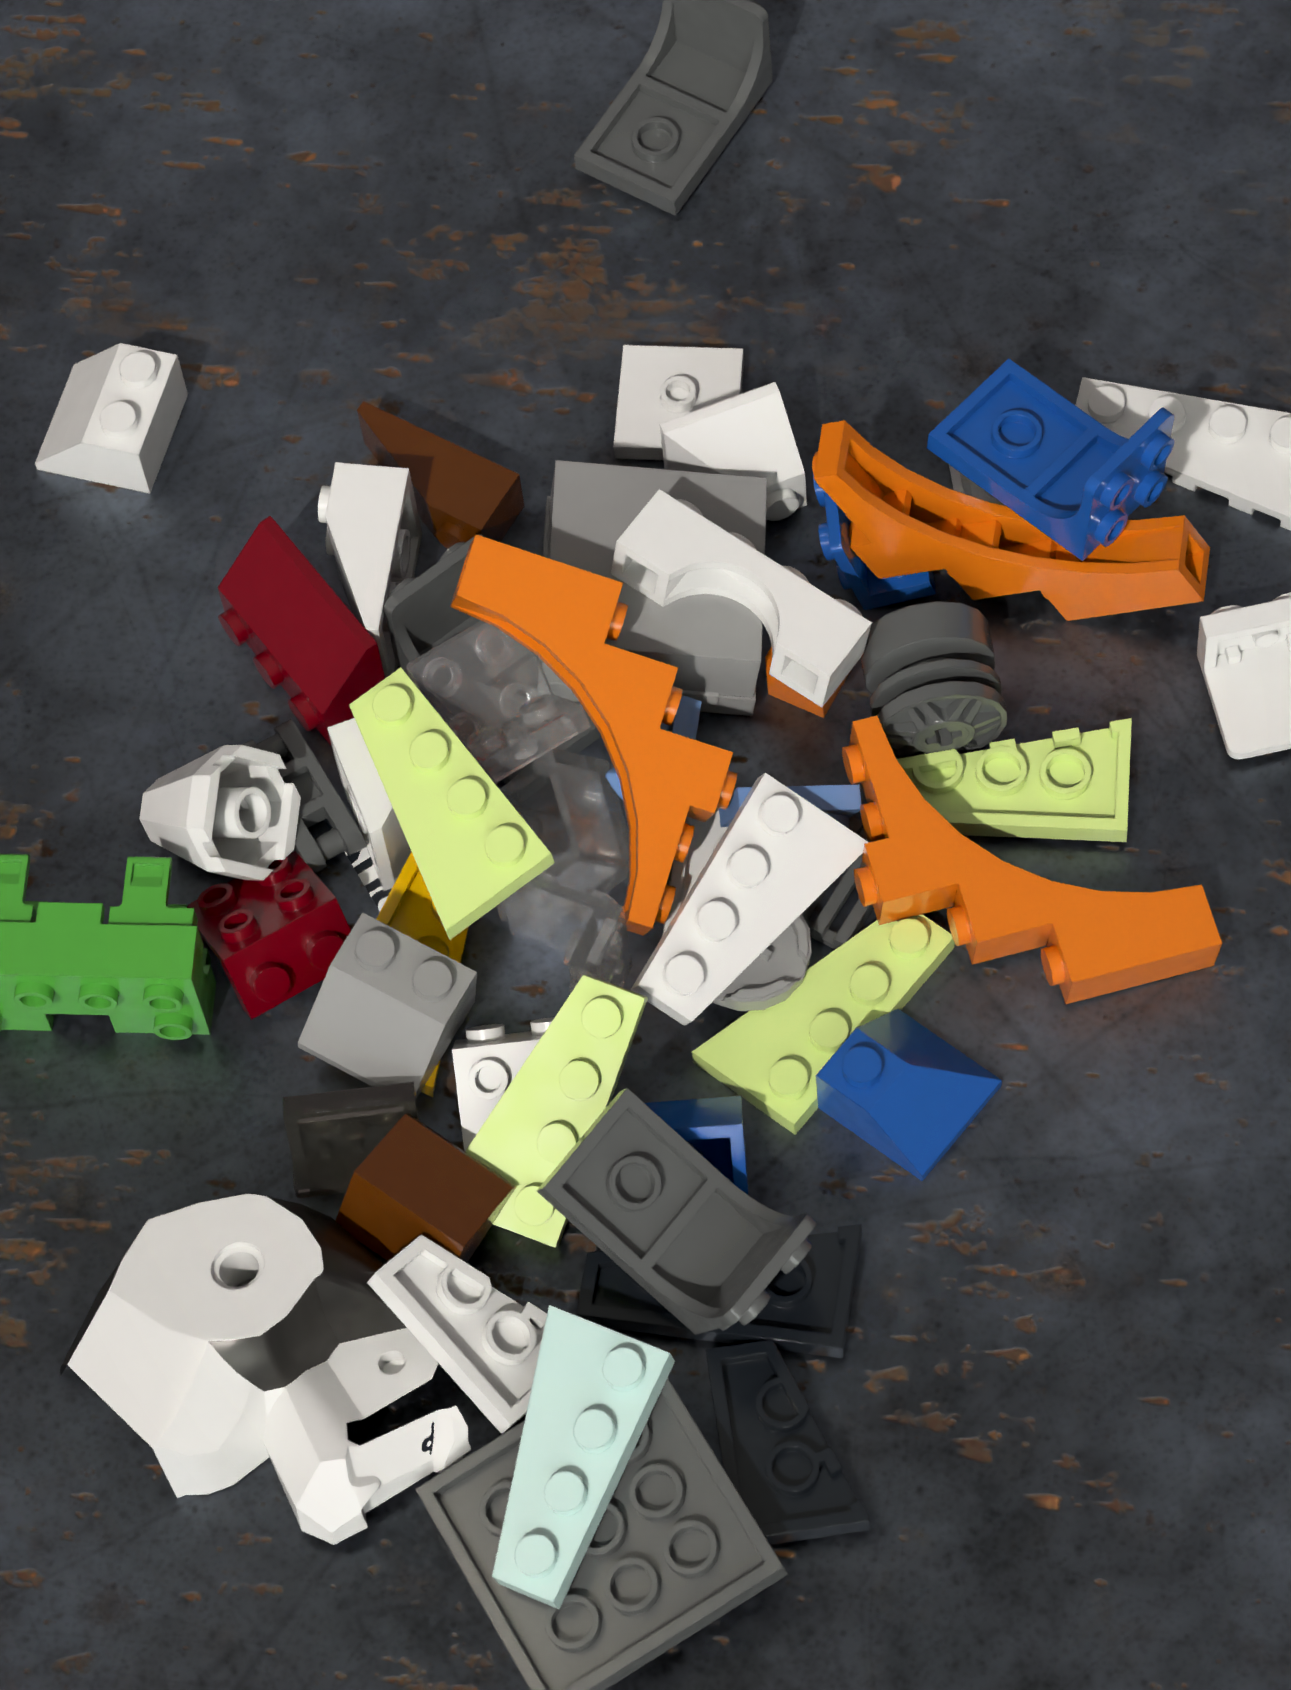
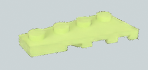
[349,667,555,940]
[897,718,1132,842]
[692,914,955,1135]
[465,974,648,1248]

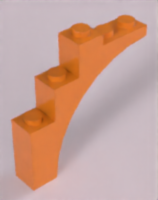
[812,420,1210,621]
[450,534,738,936]
[842,715,1222,1004]

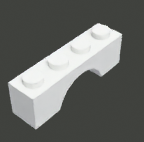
[611,489,872,707]

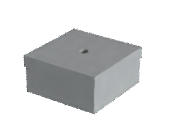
[534,460,767,716]

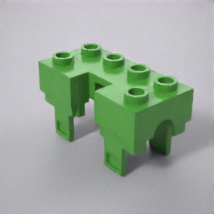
[0,854,216,1040]

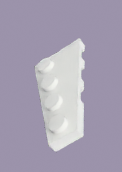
[1075,377,1291,531]
[631,773,869,1026]

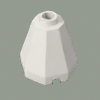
[140,745,301,880]

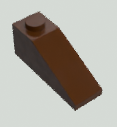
[357,401,525,549]

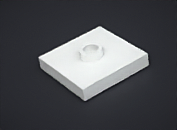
[613,345,744,460]

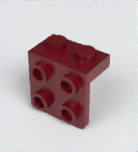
[187,850,351,1020]

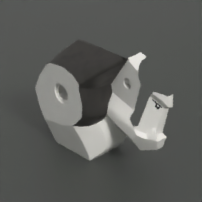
[60,1194,471,1545]

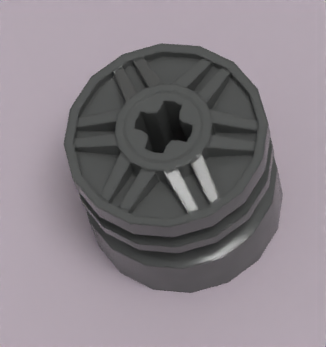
[860,601,1007,759]

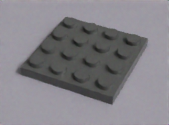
[415,1378,788,1690]

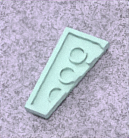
[492,1305,675,1609]

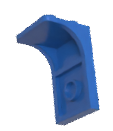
[927,358,1175,561]

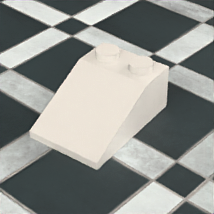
[318,462,422,678]

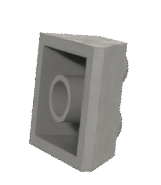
[298,912,477,1107]

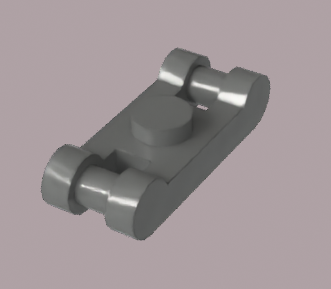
[242,719,366,874]

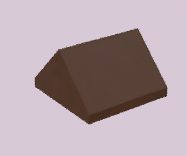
[335,1113,516,1263]

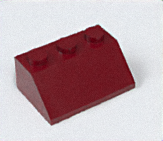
[218,516,385,746]

